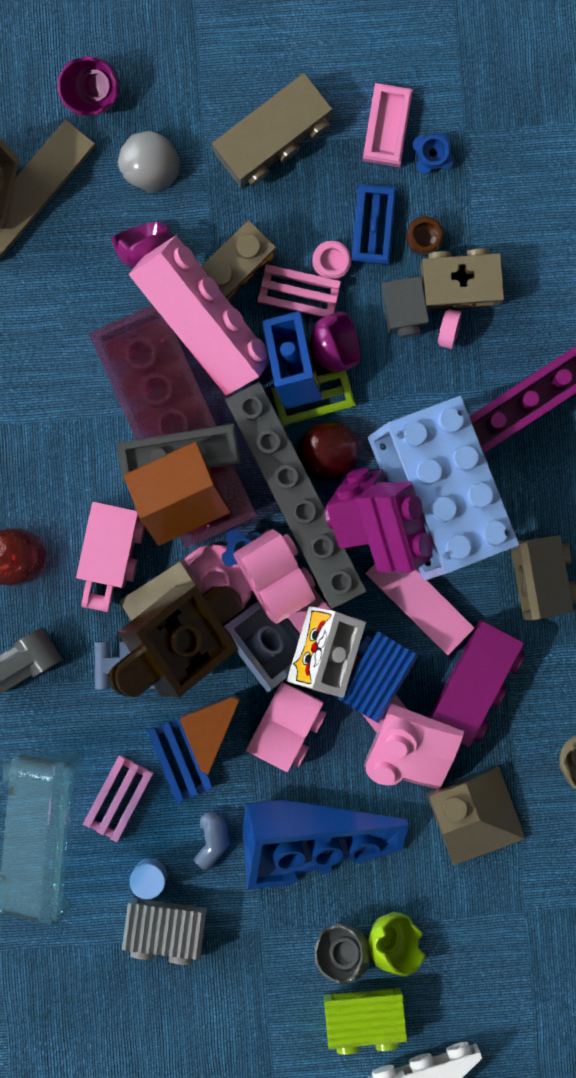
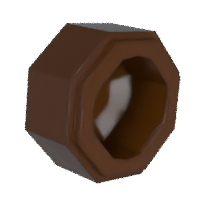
[405,216,444,257]

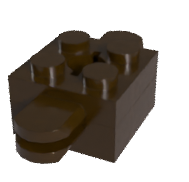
[109,585,242,698]

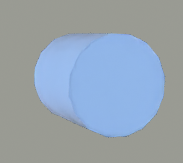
[129,858,167,899]

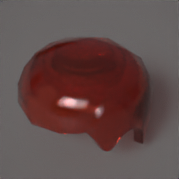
[297,422,360,480]
[0,528,46,586]

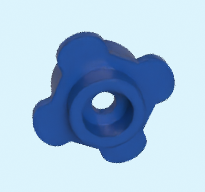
[412,132,454,174]
[222,528,261,567]

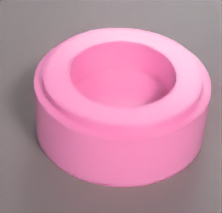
[312,241,351,280]
[438,309,462,349]

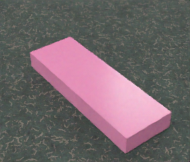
[365,564,474,655]

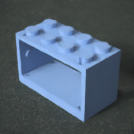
[368,396,519,581]

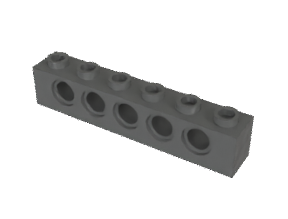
[225,382,367,611]

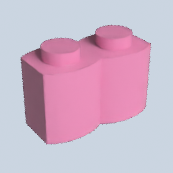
[233,529,316,624]
[246,680,327,772]

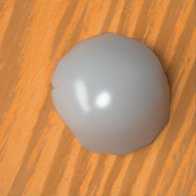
[117,131,181,193]

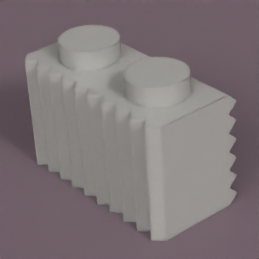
[122,898,207,965]

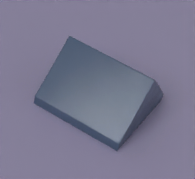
[224,601,300,693]

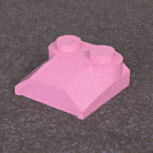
[364,703,464,789]

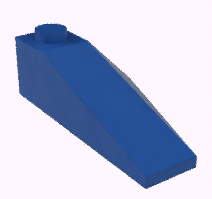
[243,800,408,889]

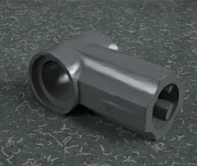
[0,627,63,694]

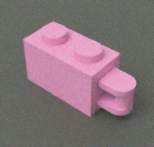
[76,502,145,613]

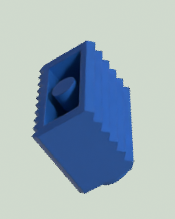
[337,631,419,723]

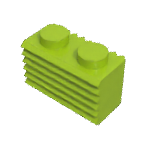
[323,988,407,1055]

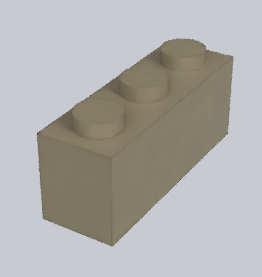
[212,73,332,188]

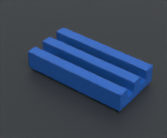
[351,184,397,266]
[148,717,213,803]

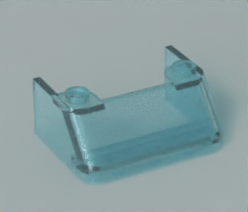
[0,748,84,925]

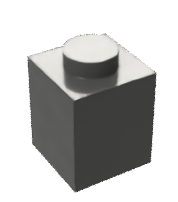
[380,276,429,338]

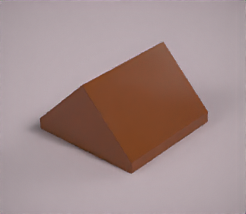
[124,441,230,546]
[180,693,241,774]

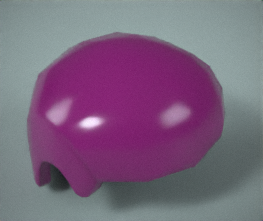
[57,56,120,116]
[111,221,172,268]
[310,312,360,373]

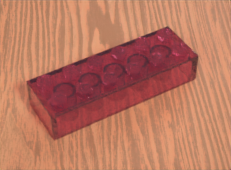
[88,305,257,550]

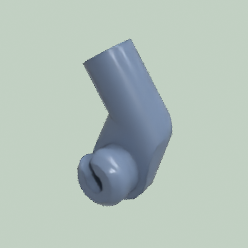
[193,811,229,872]

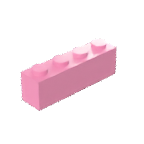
[128,235,270,395]

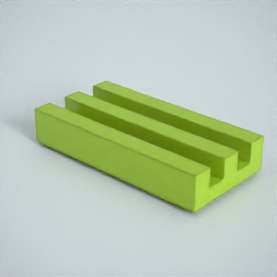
[271,371,356,426]

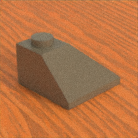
[426,765,526,866]

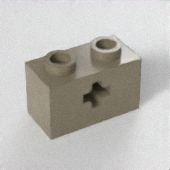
[420,248,504,311]

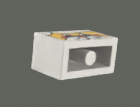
[287,606,366,698]

